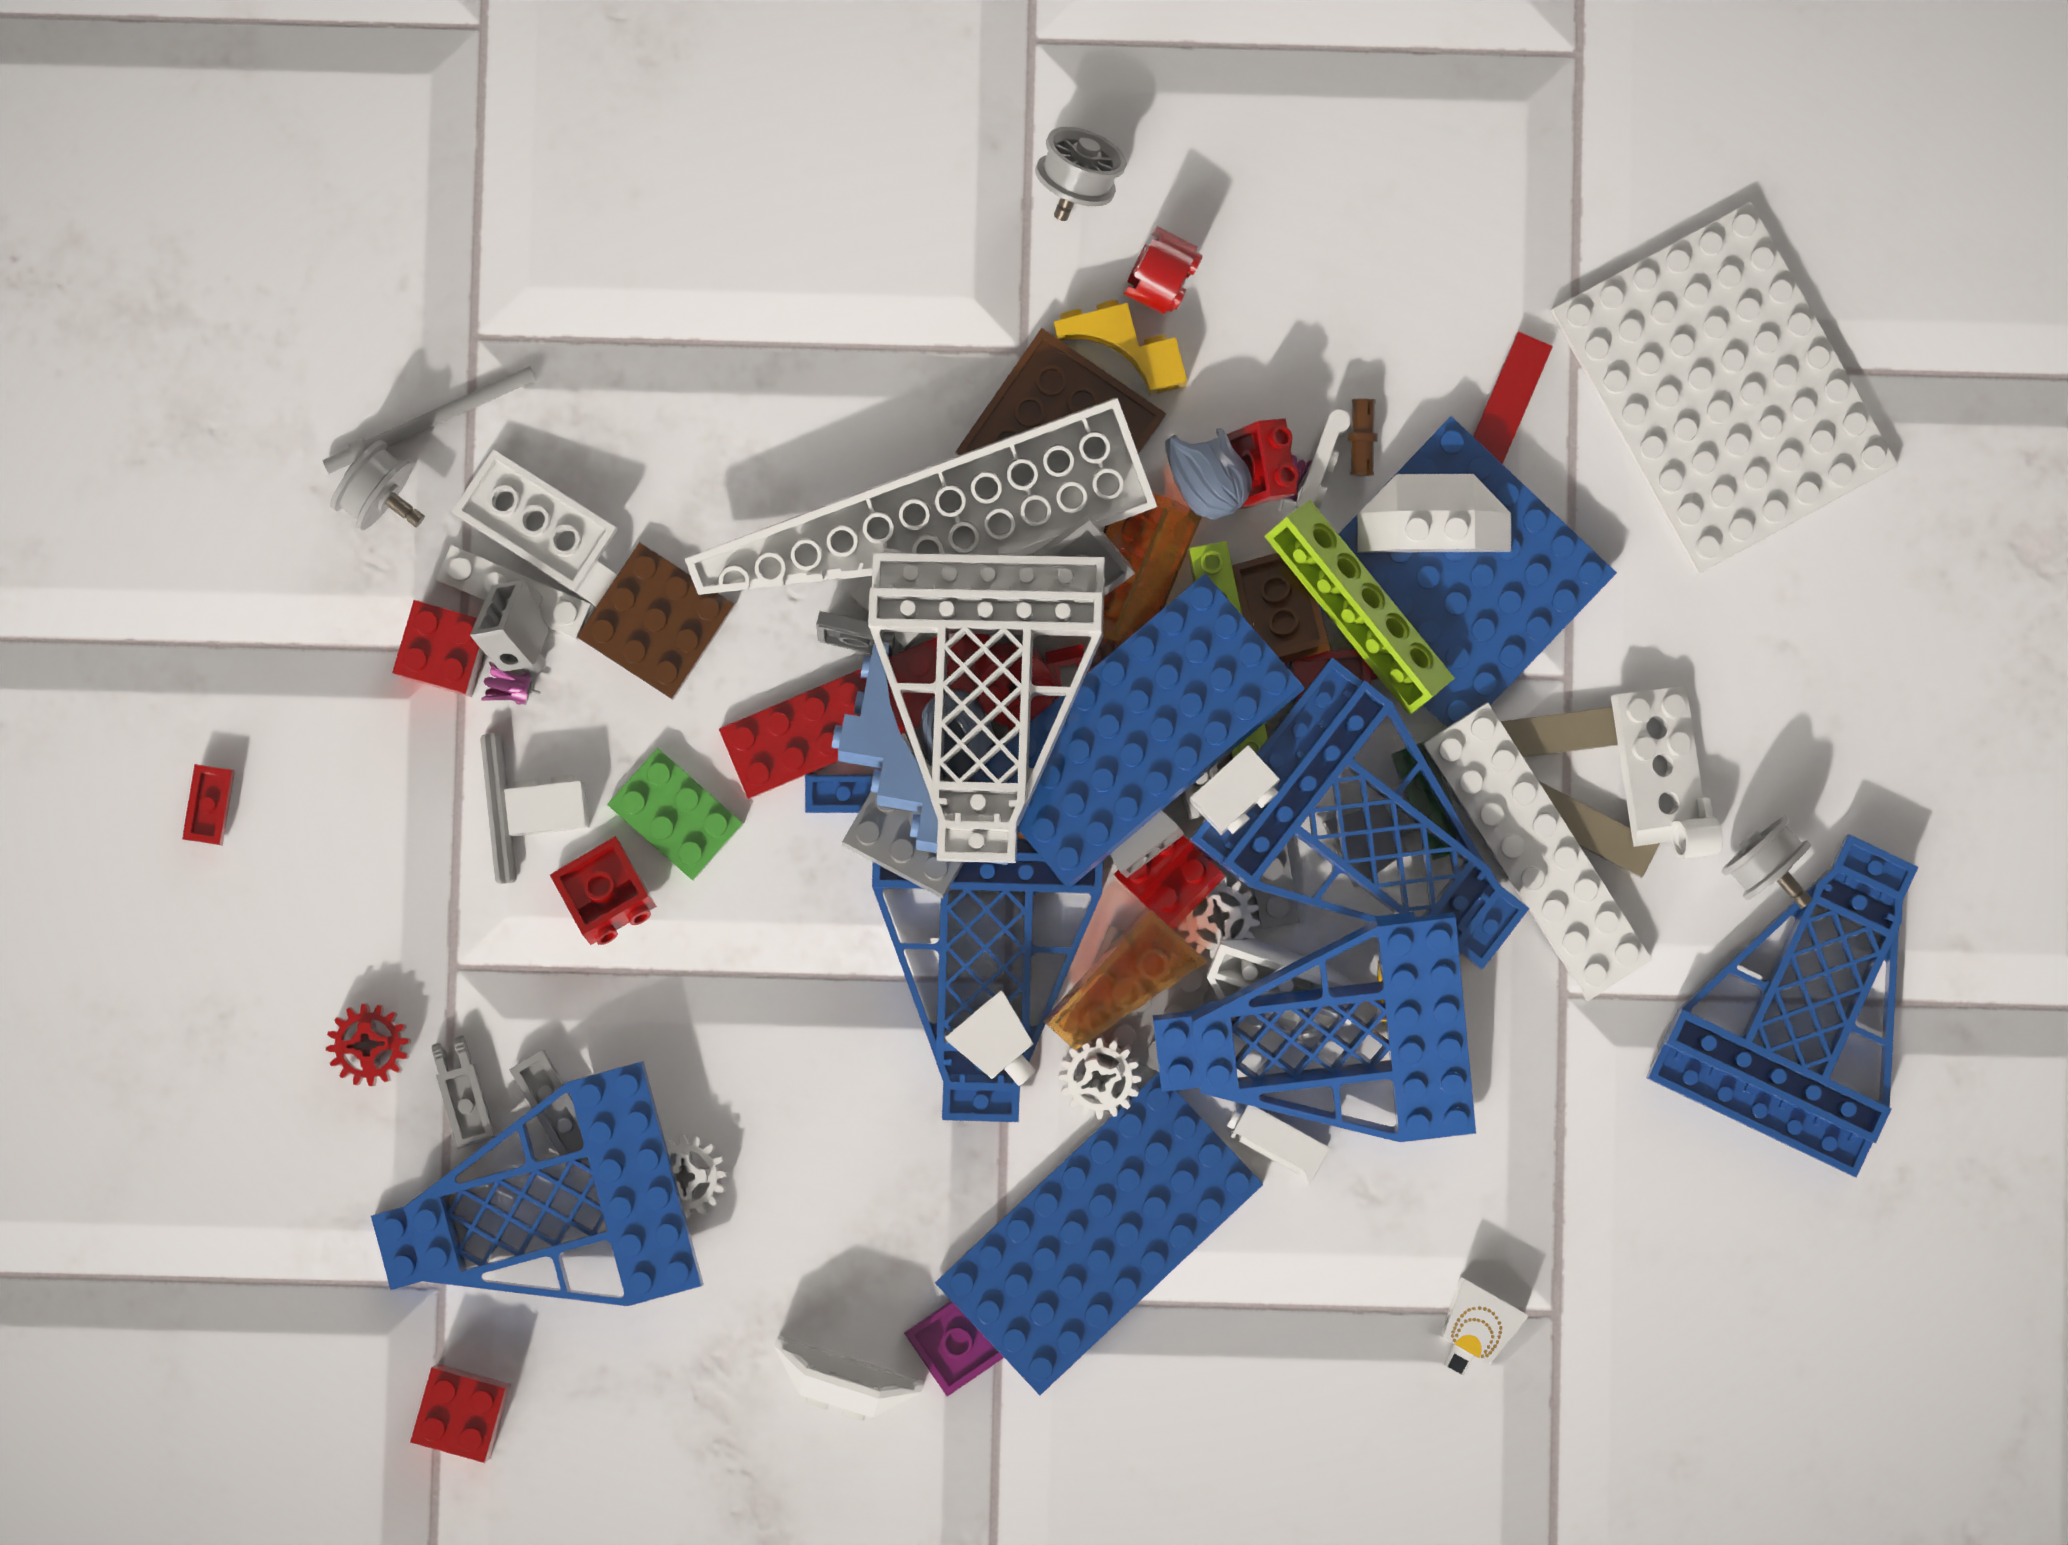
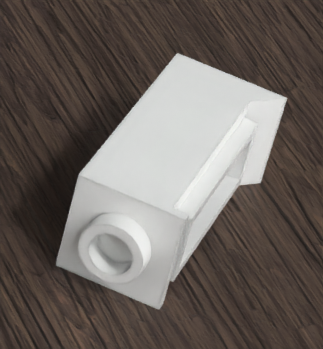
[1227,1105,1330,1186]

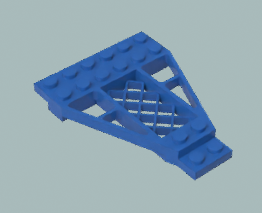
[1189,658,1530,969]
[1646,834,1919,1178]
[872,839,1103,1122]
[1153,912,1476,1142]
[371,1061,704,1306]

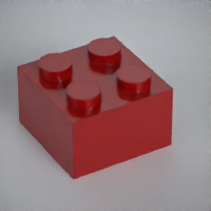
[392,600,485,698]
[410,1364,511,1463]

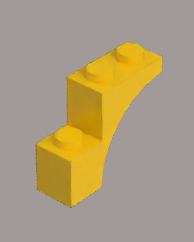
[1054,300,1187,396]

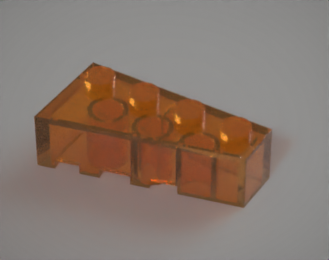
[1043,907,1207,1051]

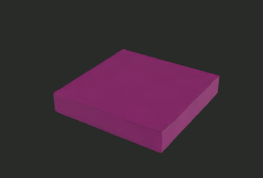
[904,1301,1004,1397]

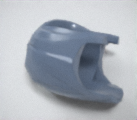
[1165,428,1252,520]
[921,689,996,782]

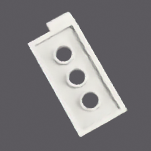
[452,449,618,607]
[1611,686,1723,859]

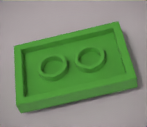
[607,748,744,881]

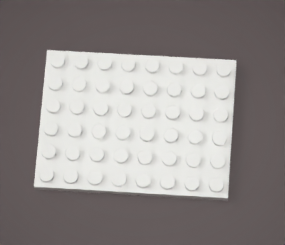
[1550,201,1898,575]

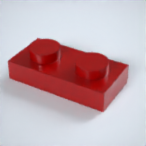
[182,764,235,846]

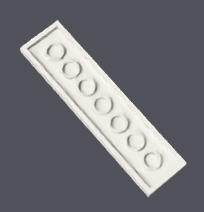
[1422,702,1652,1001]

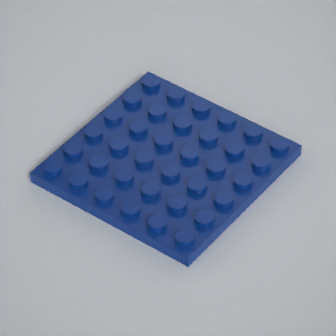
[1320,416,1617,728]

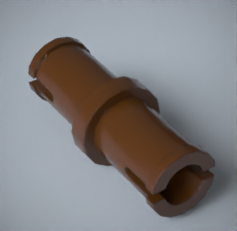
[1348,398,1378,476]

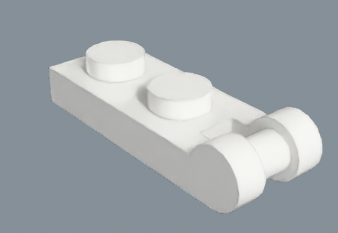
[1294,409,1351,511]

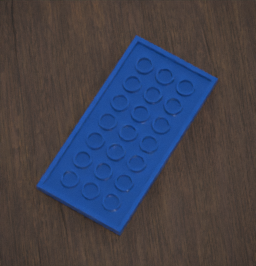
[973,574,1305,889]
[935,1072,1264,1396]

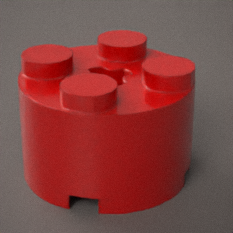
[1122,226,1203,315]
[973,641,1055,728]

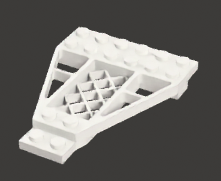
[868,553,1105,863]

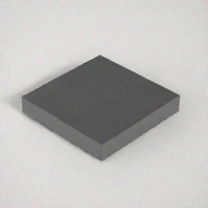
[816,611,895,657]

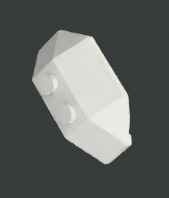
[1357,474,1511,553]
[1207,939,1359,1040]
[774,1336,925,1421]

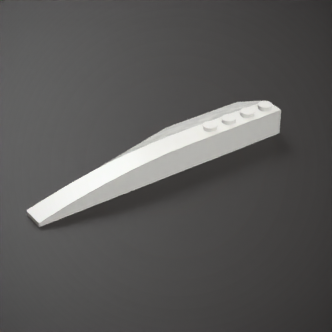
[685,397,1157,595]

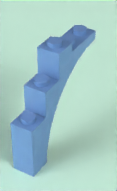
[832,644,1008,865]

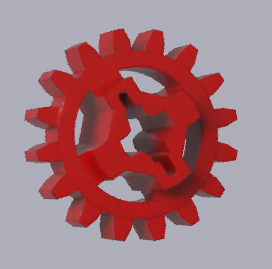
[326,1003,411,1087]

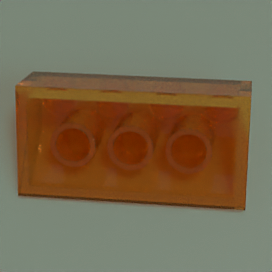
[1101,494,1202,647]

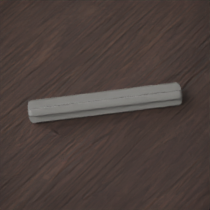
[480,733,517,884]

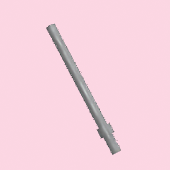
[322,366,537,474]

